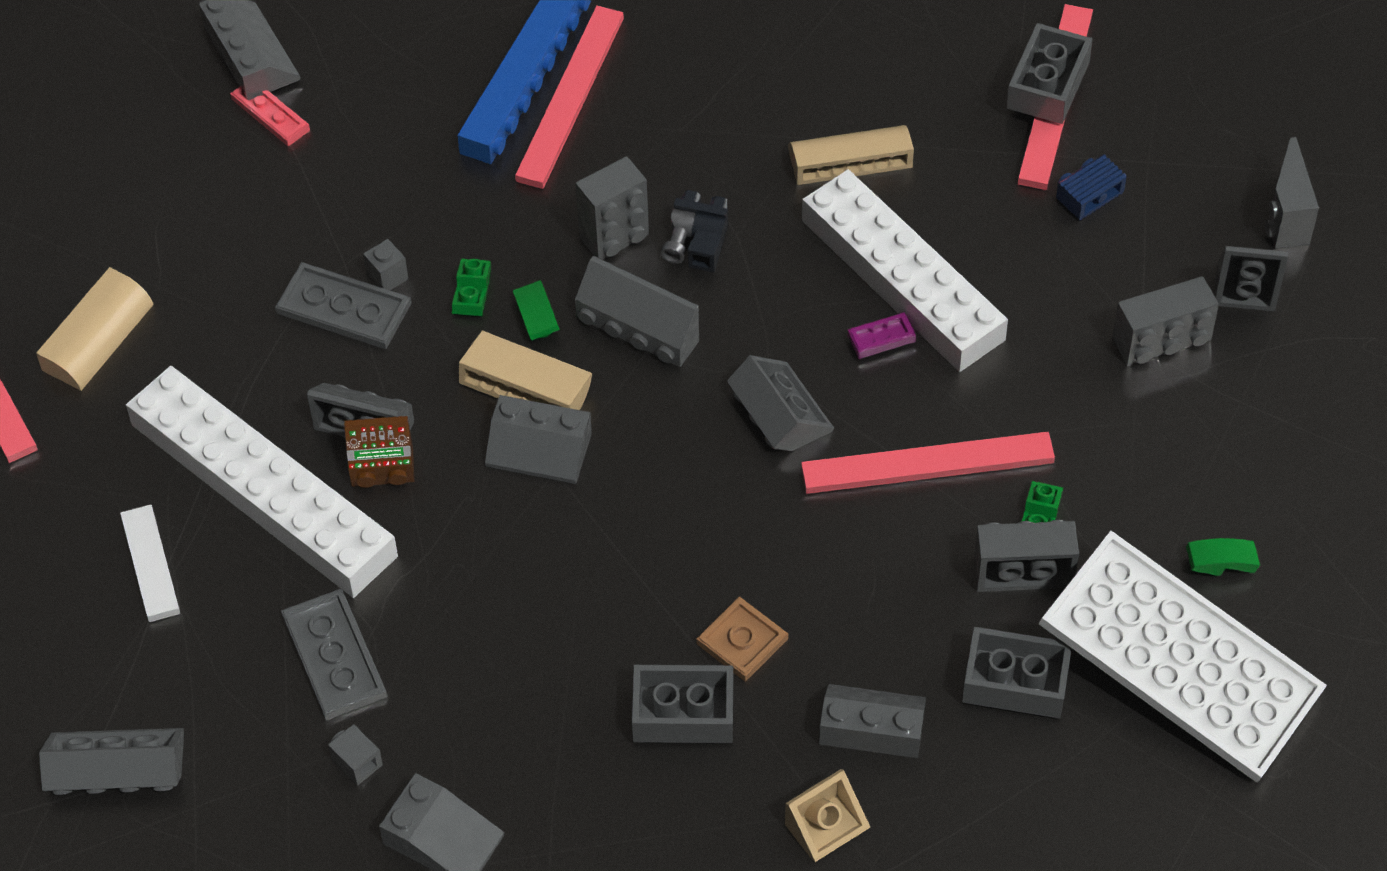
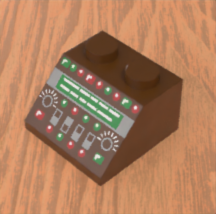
[344,416,415,488]

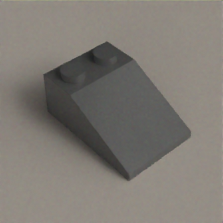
[1265,137,1319,249]
[1214,246,1288,311]
[379,773,504,871]

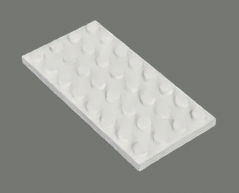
[1039,531,1327,783]

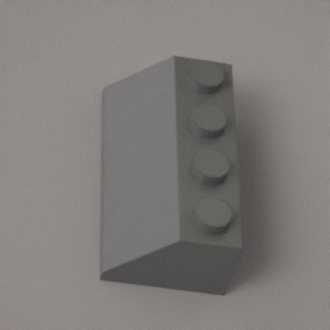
[199,0,301,100]
[575,256,699,367]
[39,728,184,795]

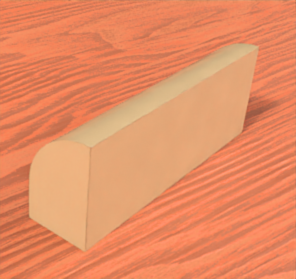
[788,125,914,185]
[36,267,154,391]
[459,331,592,410]

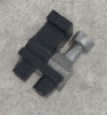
[660,190,728,273]

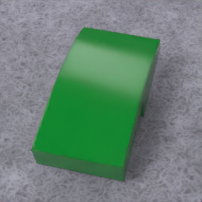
[452,258,491,316]
[513,280,560,341]
[1022,481,1063,523]
[1186,538,1260,576]

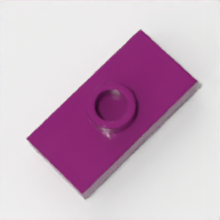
[848,312,916,359]

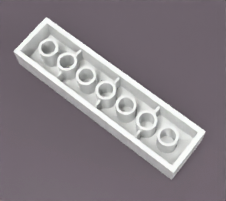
[802,169,1008,372]

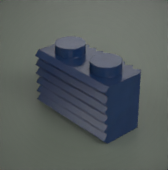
[1056,154,1127,220]

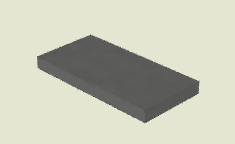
[275,262,412,349]
[281,588,387,720]

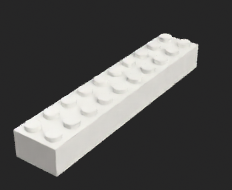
[126,366,398,598]

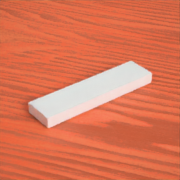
[121,504,181,622]

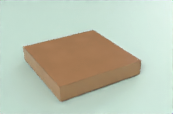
[696,597,788,682]

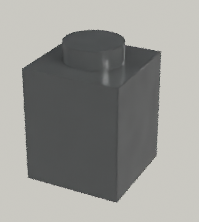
[363,239,408,290]
[328,724,383,786]

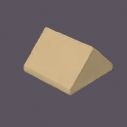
[785,769,870,862]

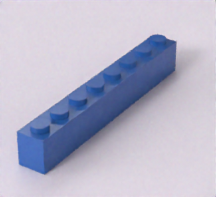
[457,0,591,164]

